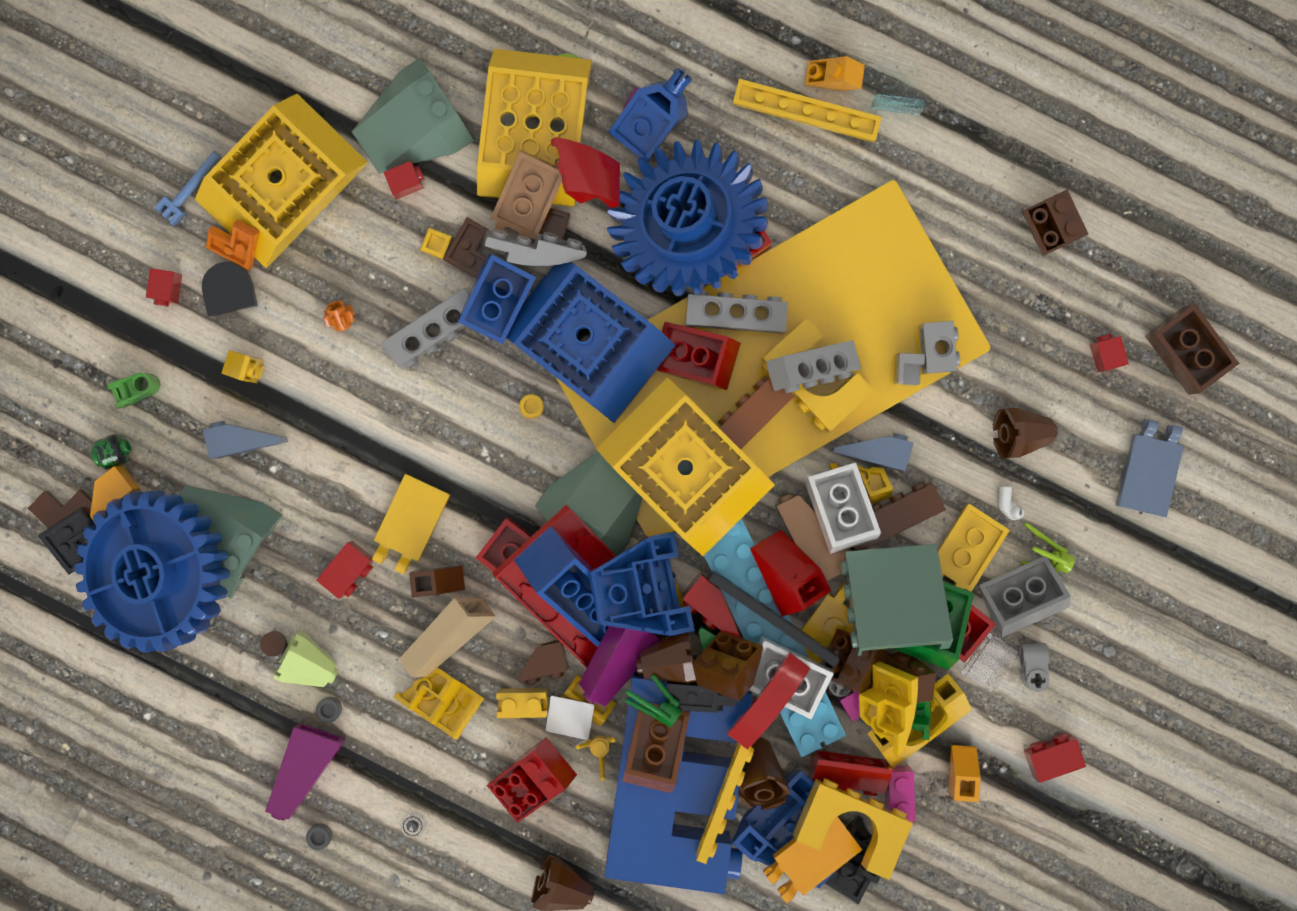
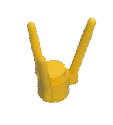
[576,735,616,781]

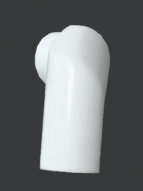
[998,487,1024,520]

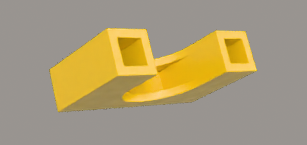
[761,317,874,432]
[867,673,972,768]
[793,778,913,880]

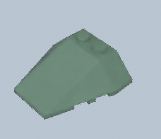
[352,58,474,174]
[535,452,643,556]
[180,485,283,599]

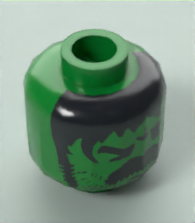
[91,434,132,470]

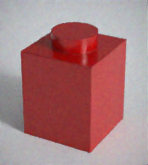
[383,161,425,199]
[145,268,182,307]
[1090,334,1129,373]

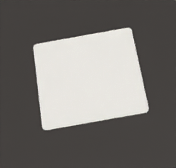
[546,696,594,740]

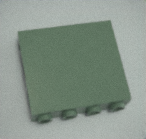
[840,544,953,656]

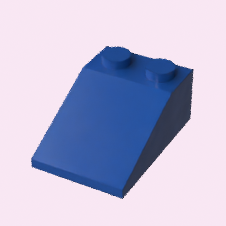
[457,254,536,344]

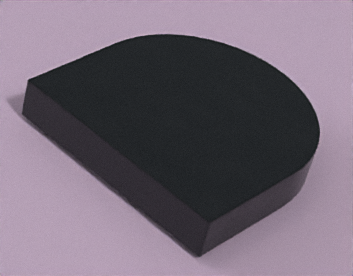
[202,262,258,317]

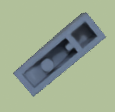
[203,421,288,459]
[831,433,913,471]

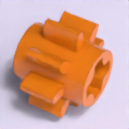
[323,300,355,331]

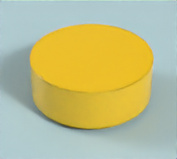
[519,394,544,419]

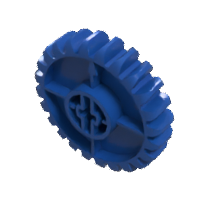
[74,490,230,653]

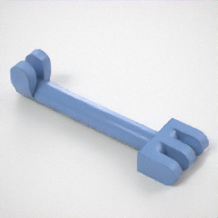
[155,151,222,226]

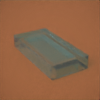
[871,94,925,115]

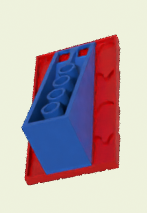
[492,504,616,668]

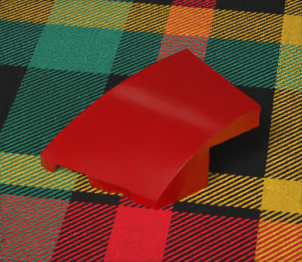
[551,137,620,208]

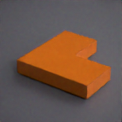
[206,219,260,271]

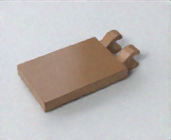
[490,150,562,240]

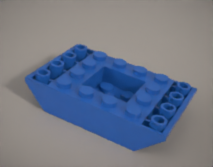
[506,262,676,423]

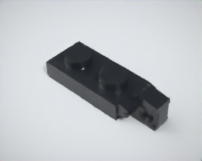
[666,682,737,713]

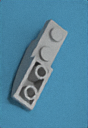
[484,229,587,266]

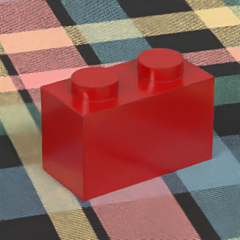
[316,541,374,599]
[1024,733,1086,783]

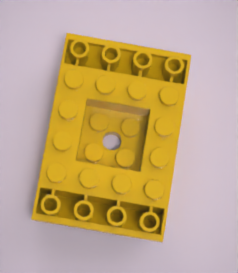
[195,94,368,268]
[596,377,775,556]

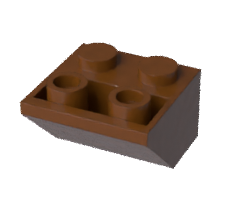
[1021,189,1089,256]
[821,628,889,695]
[692,631,763,701]

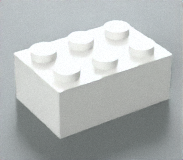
[806,462,881,554]
[749,636,834,719]

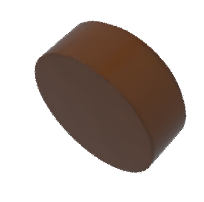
[260,631,287,656]

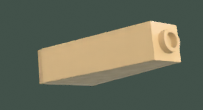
[399,598,496,678]

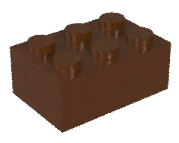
[1145,304,1240,395]

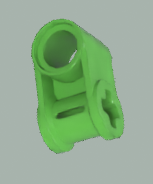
[107,373,161,409]

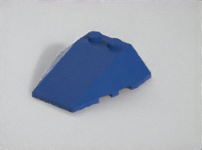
[588,532,695,636]
[731,769,834,888]

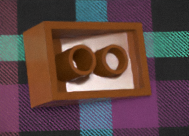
[622,703,690,793]

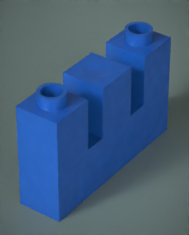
[605,671,753,895]

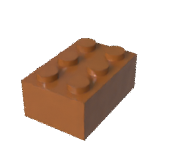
[718,375,794,450]

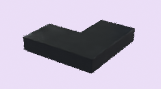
[38,507,95,575]

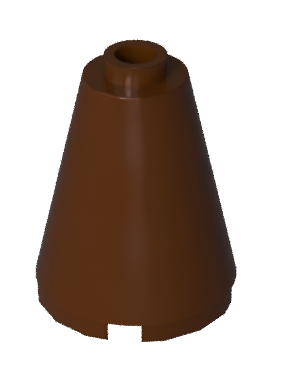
[739,737,790,810]

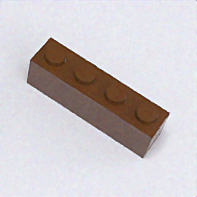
[851,481,946,551]

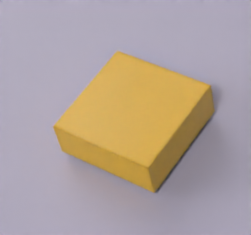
[420,228,453,260]

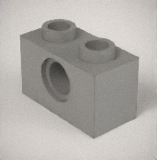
[919,321,960,374]

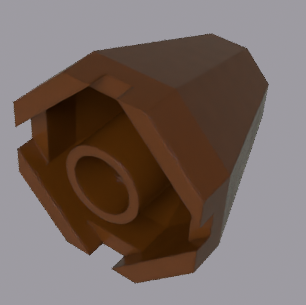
[992,408,1058,458]
[636,632,696,684]
[531,854,594,911]

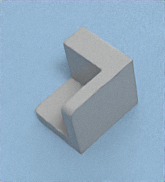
[894,353,925,385]

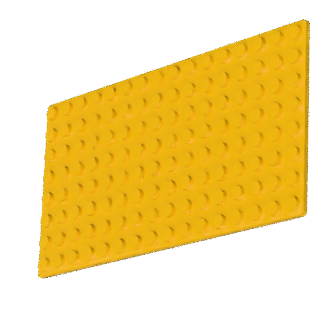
[556,180,990,537]

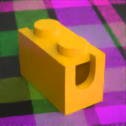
[496,688,549,718]

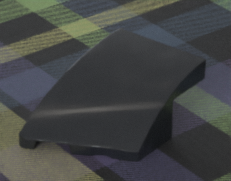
[824,815,881,904]

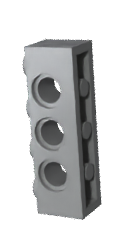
[382,288,470,370]
[685,291,788,334]
[766,340,861,394]

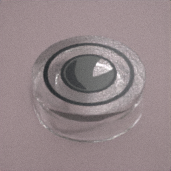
[400,812,426,838]

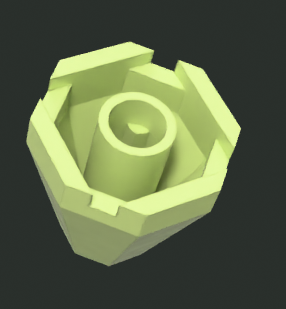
[273,630,338,687]

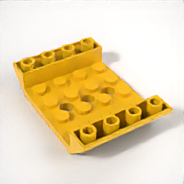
[477,49,592,207]

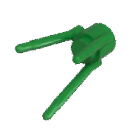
[625,674,682,728]

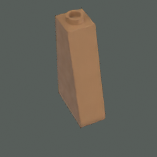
[775,493,850,581]

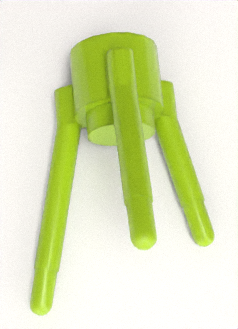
[1021,523,1075,574]

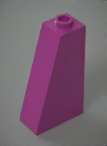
[579,626,662,707]
[265,723,346,820]

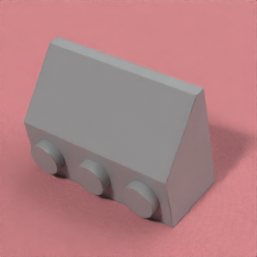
[979,556,1071,637]

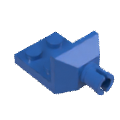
[608,68,692,162]

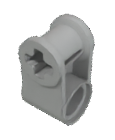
[1019,643,1049,692]

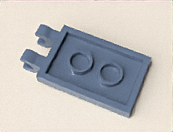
[1116,419,1184,517]

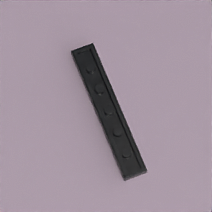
[708,570,839,667]

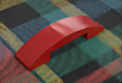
[727,652,810,750]

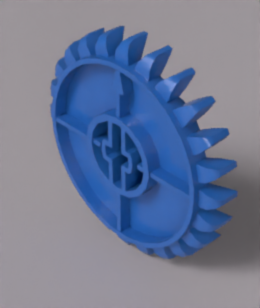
[607,139,768,296]

